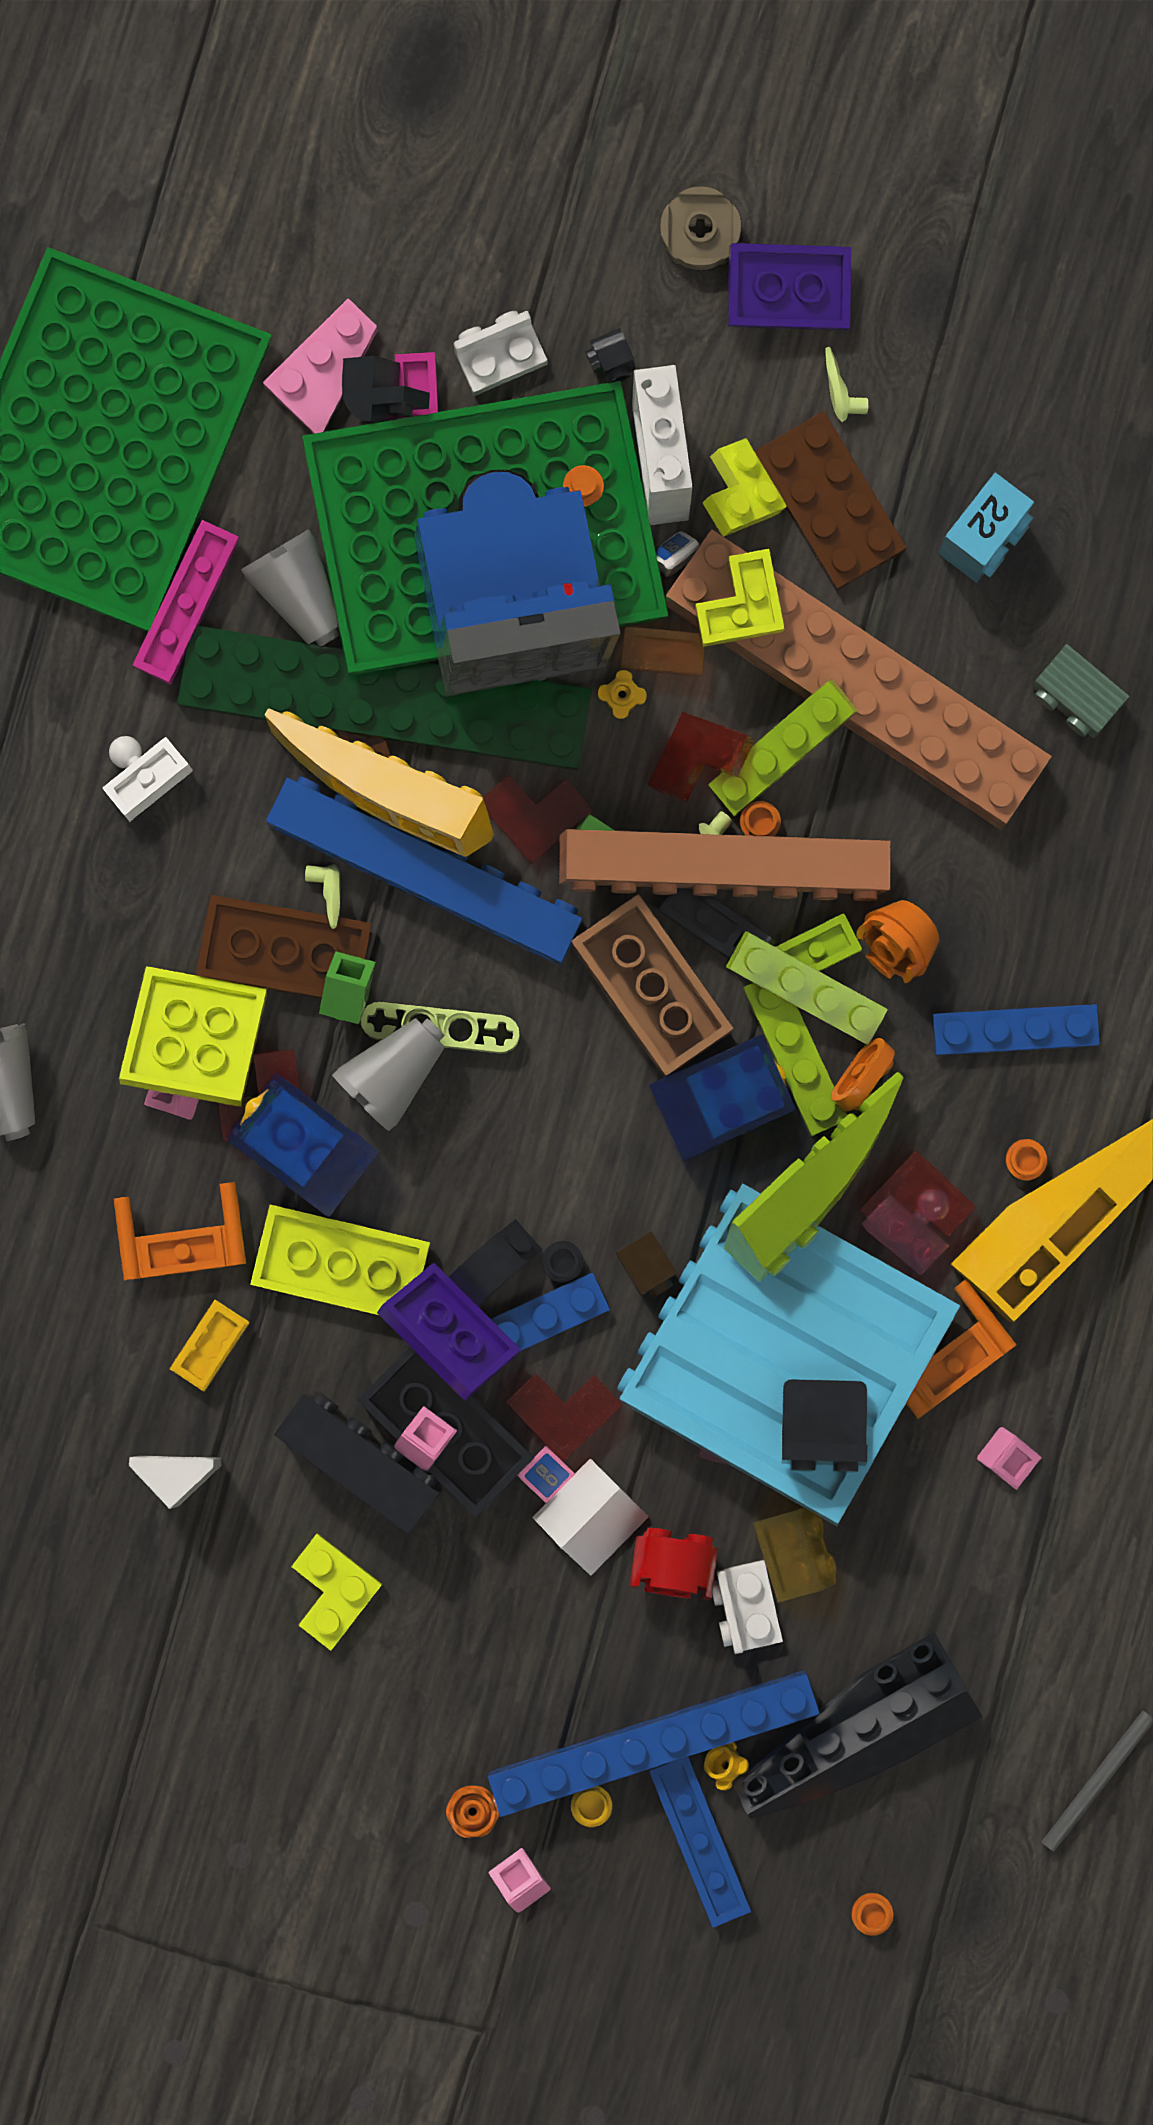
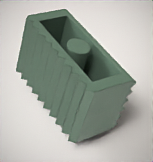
[1032,644,1129,738]

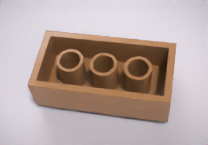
[571,894,734,1079]

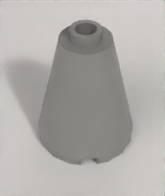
[241,529,340,647]
[332,1018,445,1131]
[0,1023,35,1141]

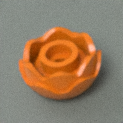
[446,1786,499,1838]

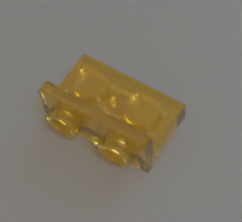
[753,1507,837,1603]

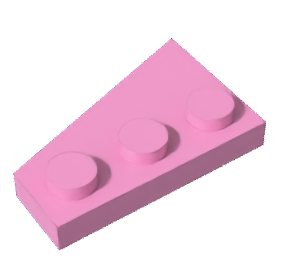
[263,298,378,434]

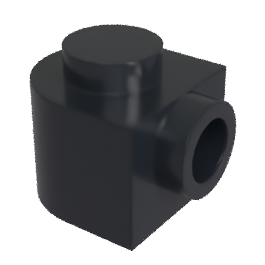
[585,328,636,383]

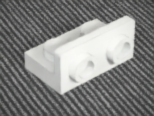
[453,311,548,396]
[712,1560,783,1654]

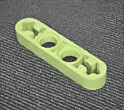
[361,1002,520,1054]

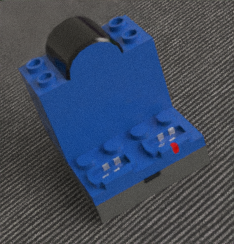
[415,470,620,696]

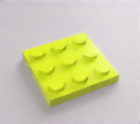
[119,966,267,1107]

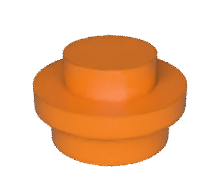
[563,465,604,507]
[740,801,781,837]
[1005,1139,1047,1180]
[851,1893,893,1936]

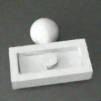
[103,736,193,822]

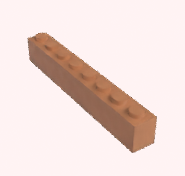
[559,829,890,901]

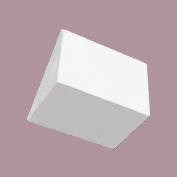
[129,1456,221,1509]
[532,1458,649,1575]

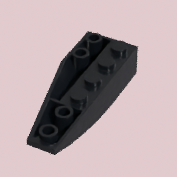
[733,1632,982,1819]

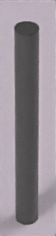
[1041,1710,1153,1852]

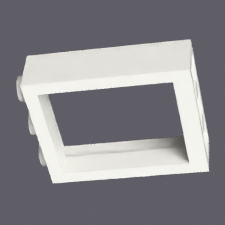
[632,365,692,525]

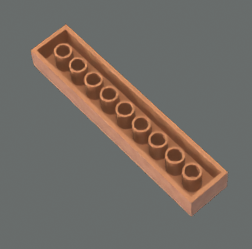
[665,529,1052,830]

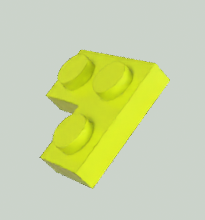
[702,438,787,537]
[695,549,785,647]
[291,1533,382,1651]

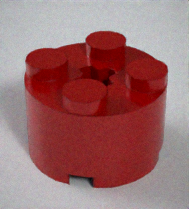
[629,1528,718,1600]

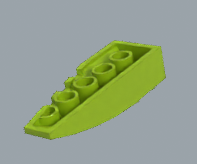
[723,1072,904,1283]

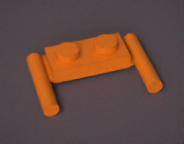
[113,1182,246,1281]
[906,1279,1017,1419]

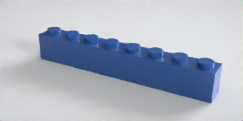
[266,776,583,967]
[488,1670,820,1817]

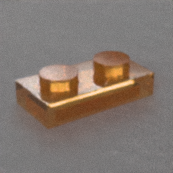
[621,626,705,677]

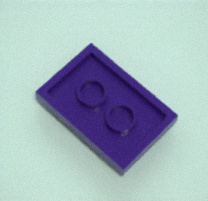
[728,243,851,331]
[377,1263,521,1401]

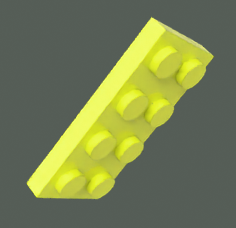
[250,1205,430,1315]

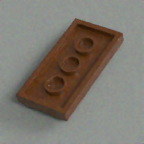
[754,411,907,591]
[196,895,372,998]

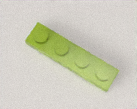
[708,679,858,816]
[726,931,888,1045]
[743,983,848,1137]

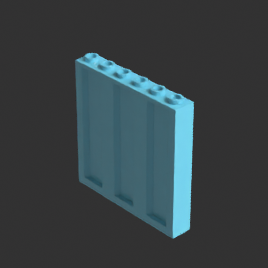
[617,1184,960,1526]

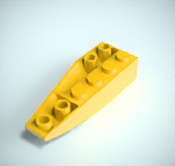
[265,708,494,857]
[950,1119,1153,1322]

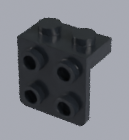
[782,1379,868,1473]

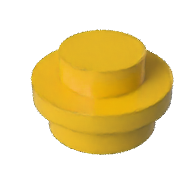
[571,1786,612,1827]

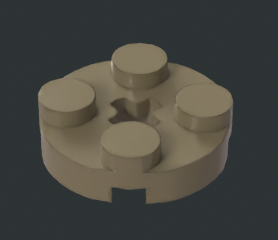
[660,187,741,270]

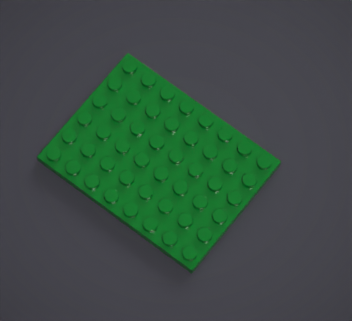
[0,247,273,633]
[302,381,668,676]

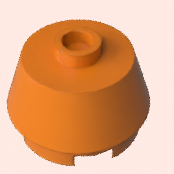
[857,900,940,983]

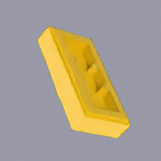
[170,1300,250,1391]

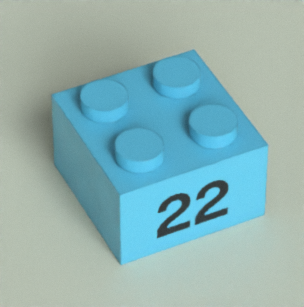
[938,472,1034,583]

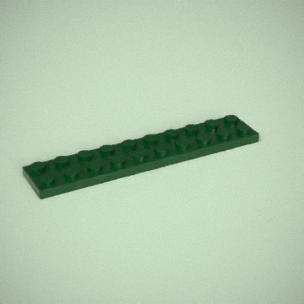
[177,626,592,771]

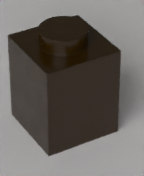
[616,1231,677,1298]

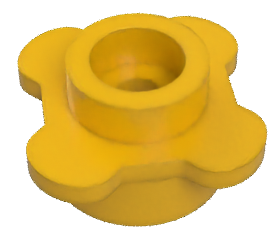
[598,670,647,719]
[704,1742,749,1791]

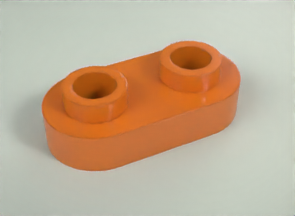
[831,1038,895,1112]

